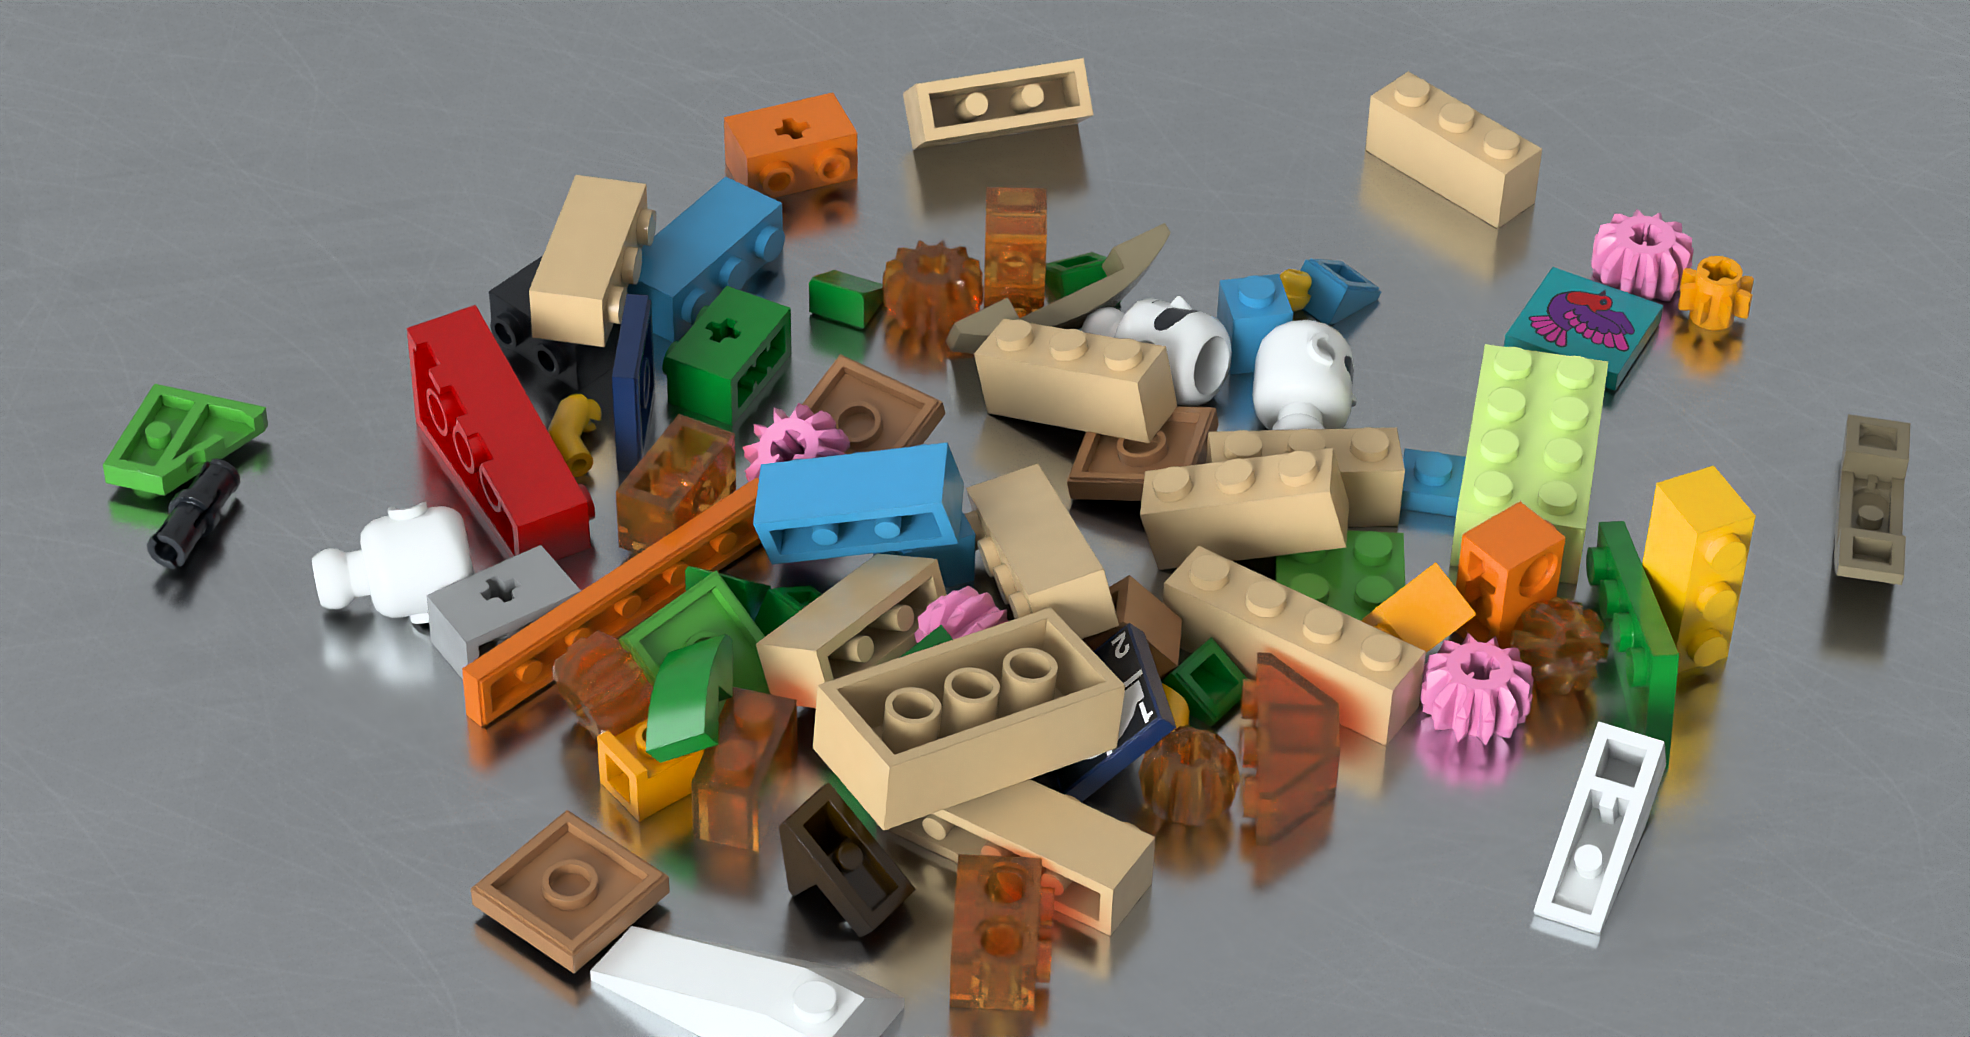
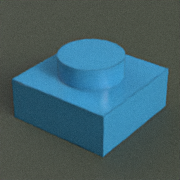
[1400,448,1466,517]

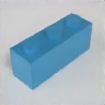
[627,177,785,342]
[753,442,964,565]

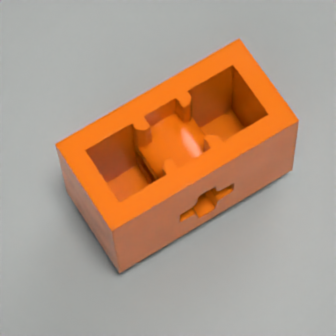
[724,92,858,198]

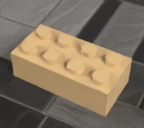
[813,607,1125,831]

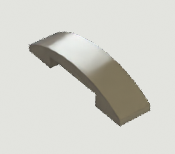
[946,223,1171,354]
[1834,414,1911,585]

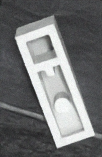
[1534,721,1666,936]

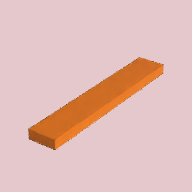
[462,477,762,727]

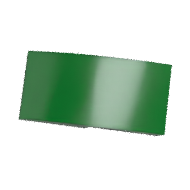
[646,634,733,763]

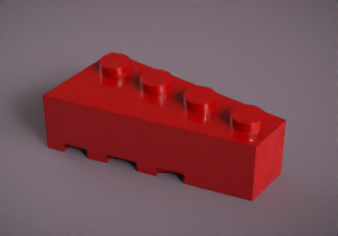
[407,305,595,561]

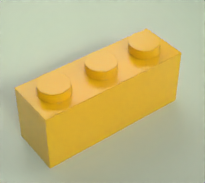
[1642,465,1756,673]

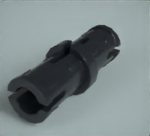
[147,459,240,569]

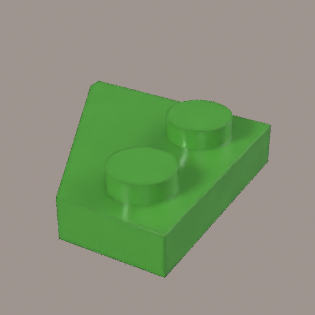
[103,384,268,496]

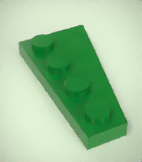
[1586,521,1679,769]

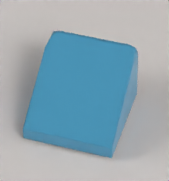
[1300,258,1381,325]

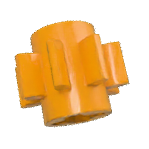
[1678,256,1754,331]

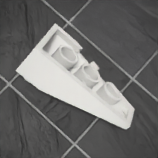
[590,926,904,1037]

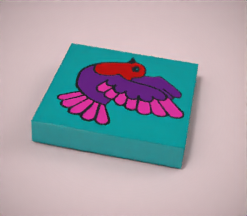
[1504,267,1663,390]

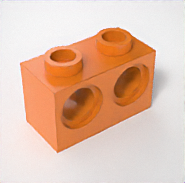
[1455,501,1566,649]

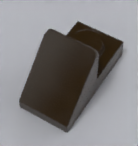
[778,782,916,937]

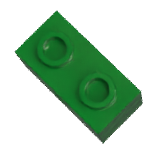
[662,286,792,426]

